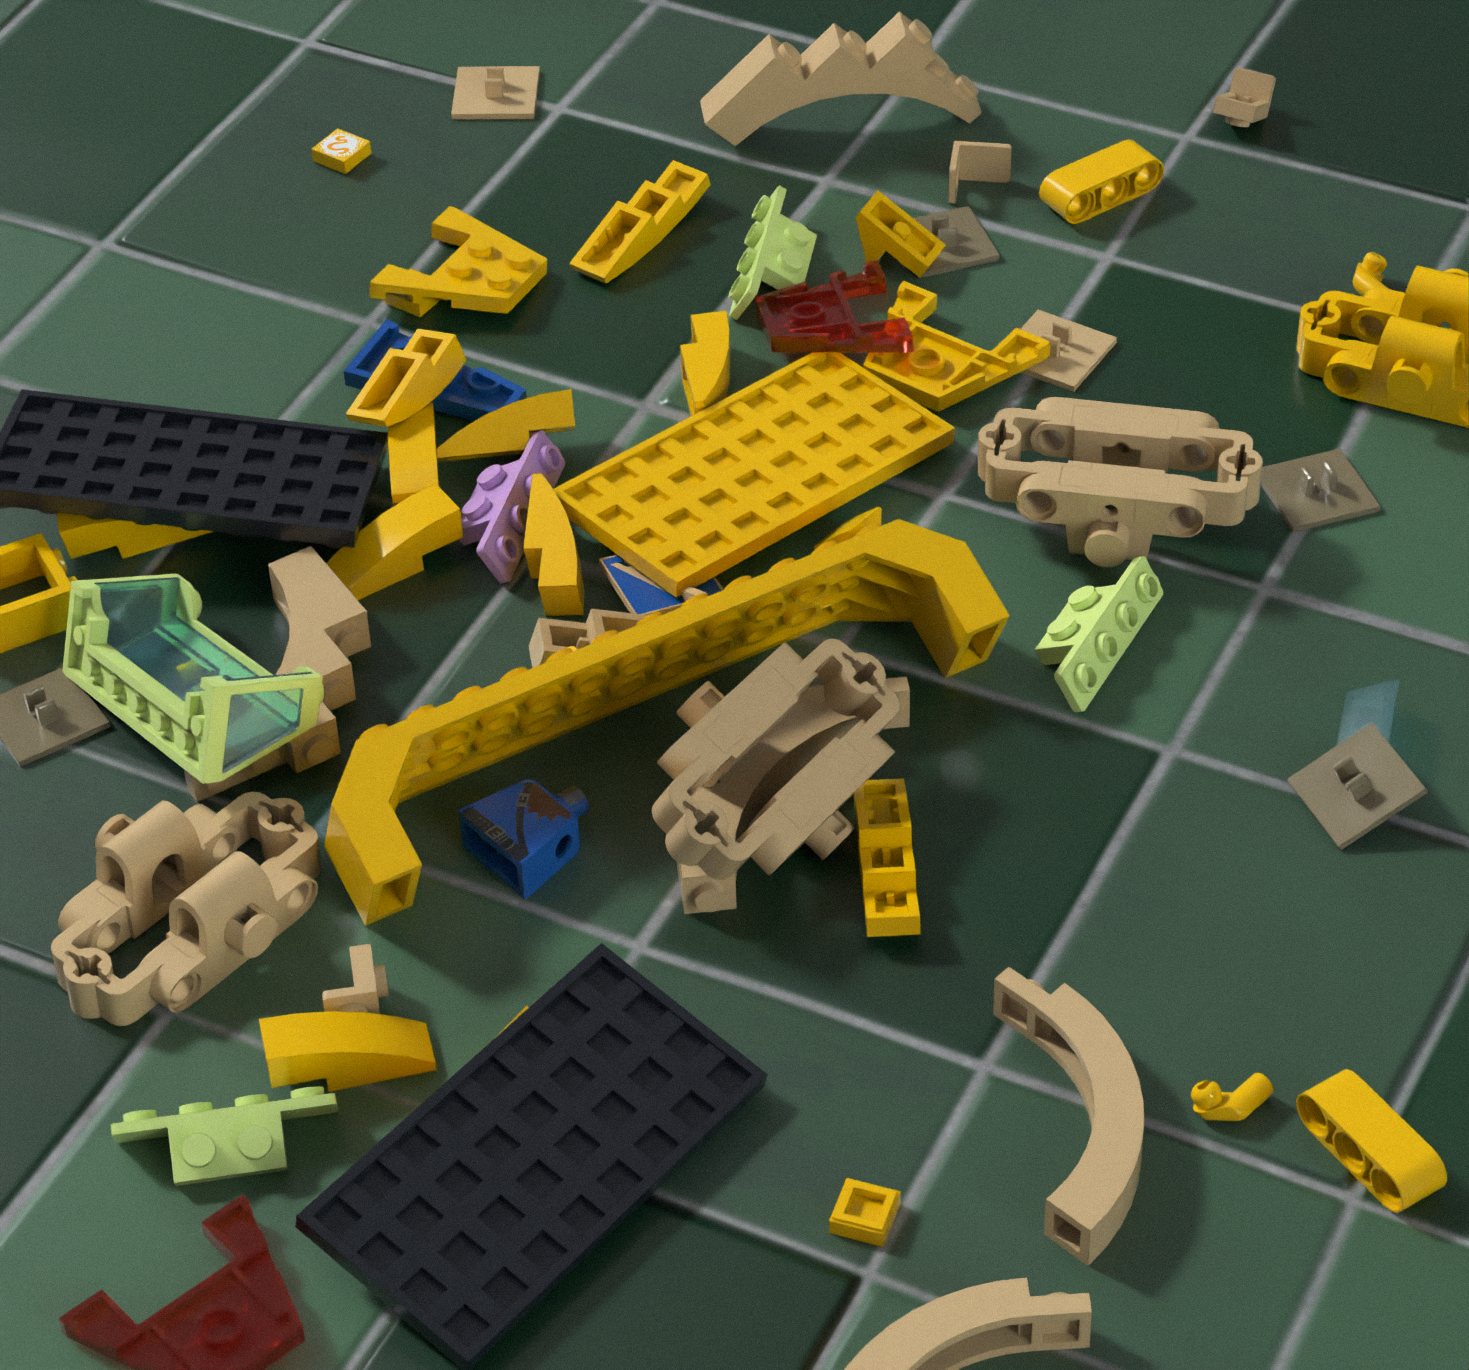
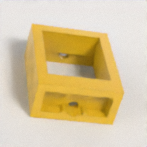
[0,533,77,653]

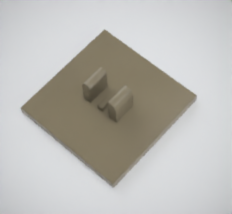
[913,206,1000,279]
[1261,448,1380,533]
[0,667,111,767]
[1287,722,1428,850]

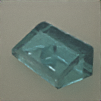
[1337,680,1400,745]

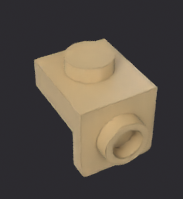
[1213,68,1276,127]
[322,944,389,1014]

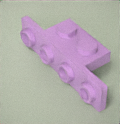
[459,430,565,584]

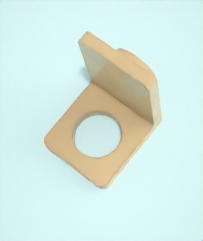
[949,141,1012,204]

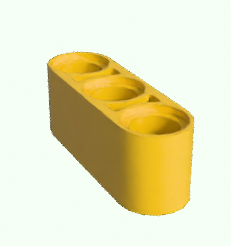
[1039,139,1164,224]
[1296,1069,1447,1213]

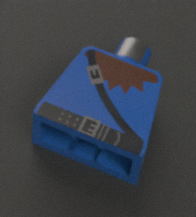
[458,779,589,899]

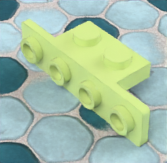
[728,185,817,320]
[1035,556,1163,712]
[111,1086,338,1186]

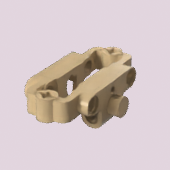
[978,397,1263,567]
[652,639,900,880]
[51,792,322,1026]

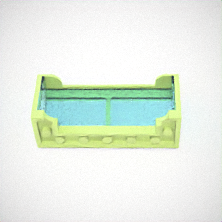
[62,574,324,784]

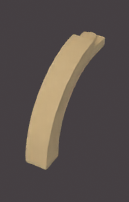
[993,967,1144,1266]
[844,1277,1092,1370]

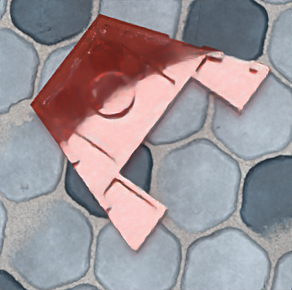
[755,261,914,353]
[59,1194,305,1370]

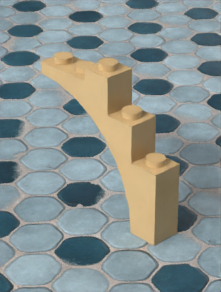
[700,11,982,146]
[184,546,371,802]

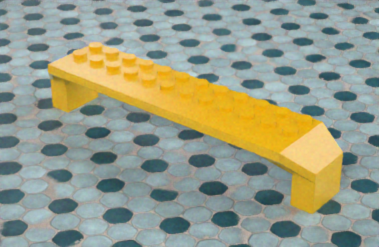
[324,519,1010,926]

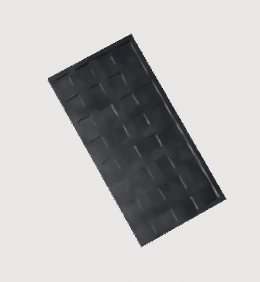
[0,389,388,548]
[295,943,768,1370]

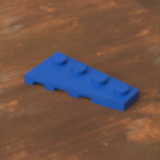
[343,319,527,421]

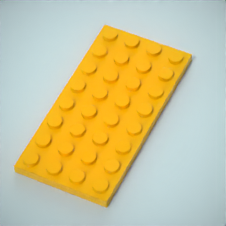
[554,344,955,598]

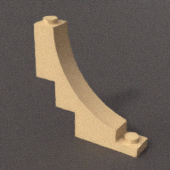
[676,677,910,914]

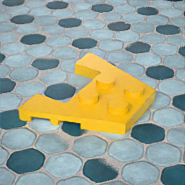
[369,206,547,314]
[863,281,1051,412]

